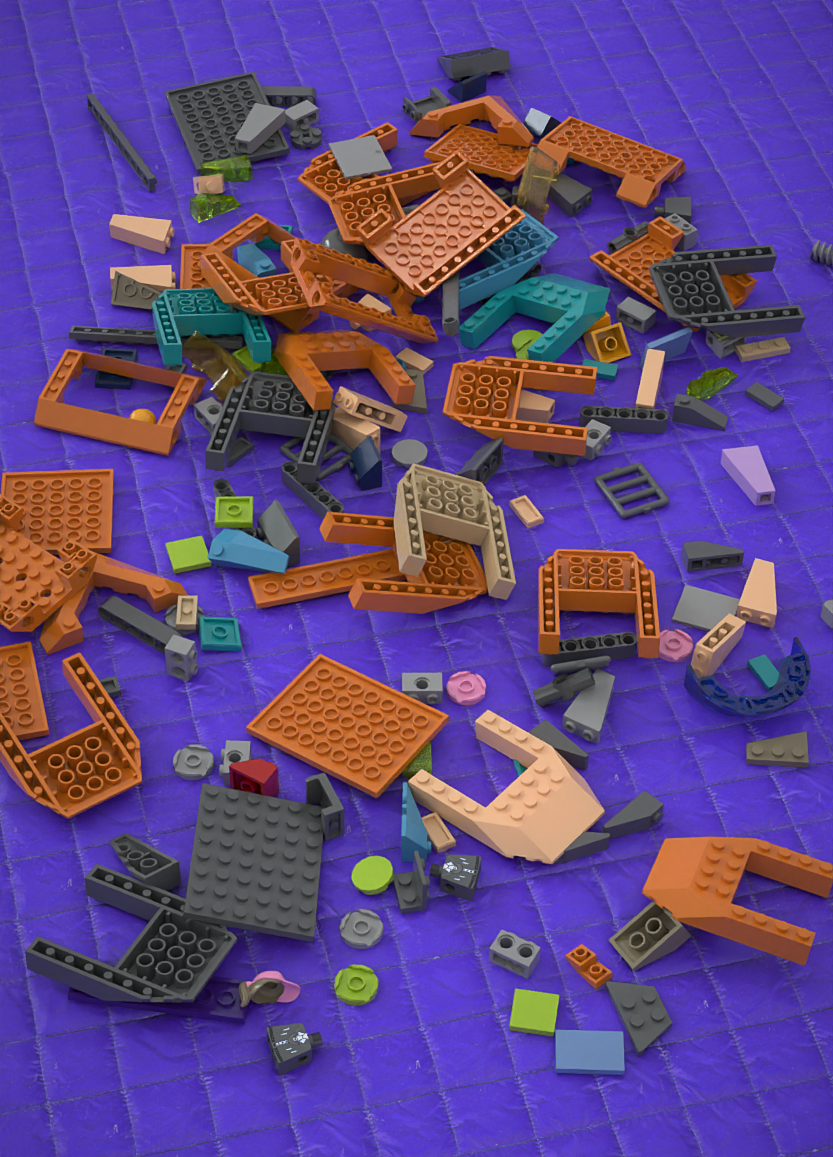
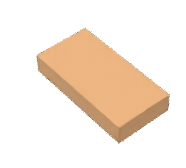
[395,347,434,375]
[509,495,544,529]
[422,812,456,854]

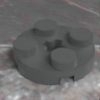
[290,124,322,150]

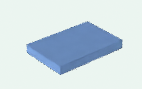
[639,327,693,370]
[555,1029,625,1075]

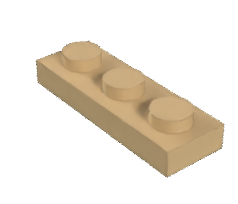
[735,337,791,362]

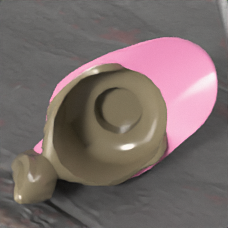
[238,971,301,1007]

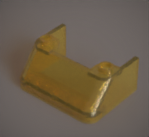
[517,147,560,225]
[182,331,249,403]

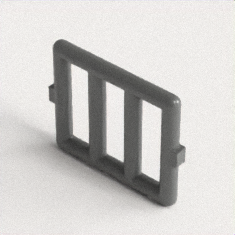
[279,433,353,481]
[594,462,670,519]
[551,656,611,676]

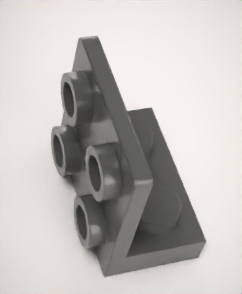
[393,851,430,914]

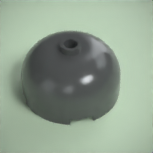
[321,228,370,262]

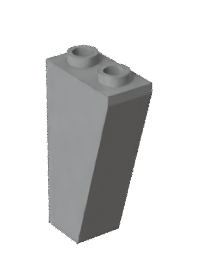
[235,103,286,154]
[562,668,615,745]

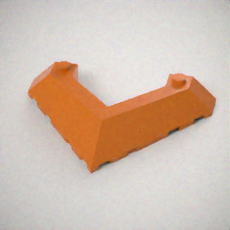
[410,95,534,147]
[39,551,189,655]

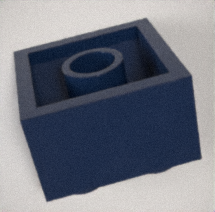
[348,436,382,491]

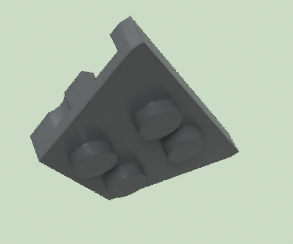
[605,981,672,1057]

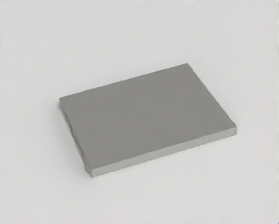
[672,585,740,632]

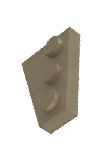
[111,271,162,310]
[393,368,427,414]
[746,731,809,768]

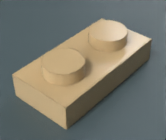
[176,596,198,630]

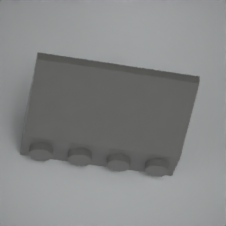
[437,47,511,81]

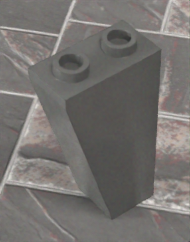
[536,168,593,217]

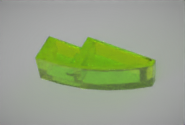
[686,366,738,401]

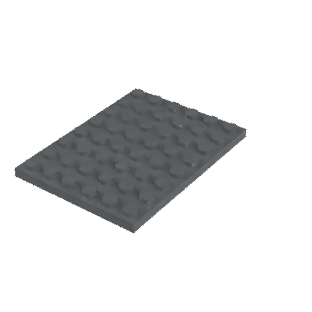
[164,71,290,174]
[183,783,326,942]

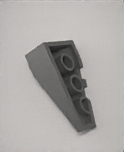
[109,833,181,891]

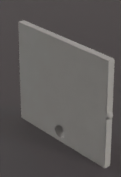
[329,135,392,180]

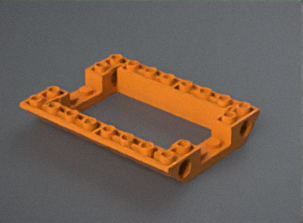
[197,213,360,332]
[290,237,438,344]
[34,349,207,456]

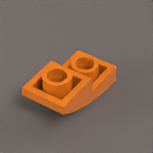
[565,944,613,990]

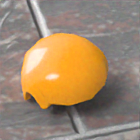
[129,409,156,424]

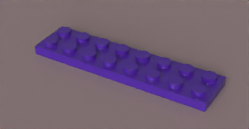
[68,961,249,1024]

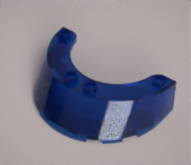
[684,637,811,717]

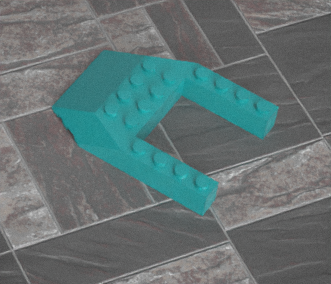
[459,273,610,362]
[152,288,271,366]

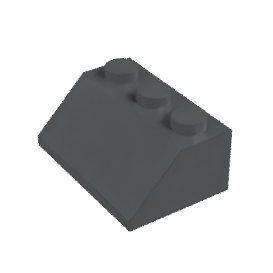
[455,437,504,485]
[256,500,300,567]

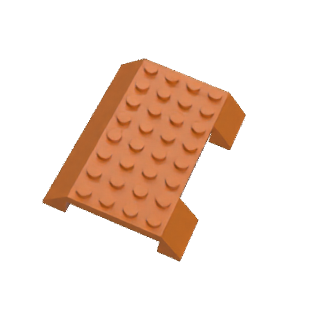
[356,150,526,297]
[589,216,757,332]

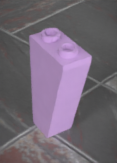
[721,445,775,506]

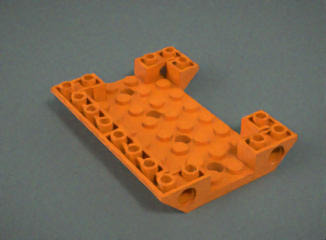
[530,116,687,208]
[0,494,97,632]

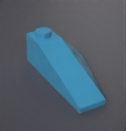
[237,243,276,278]
[208,529,290,574]
[401,782,431,862]

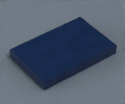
[95,348,138,390]

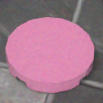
[659,629,693,663]
[446,671,486,706]

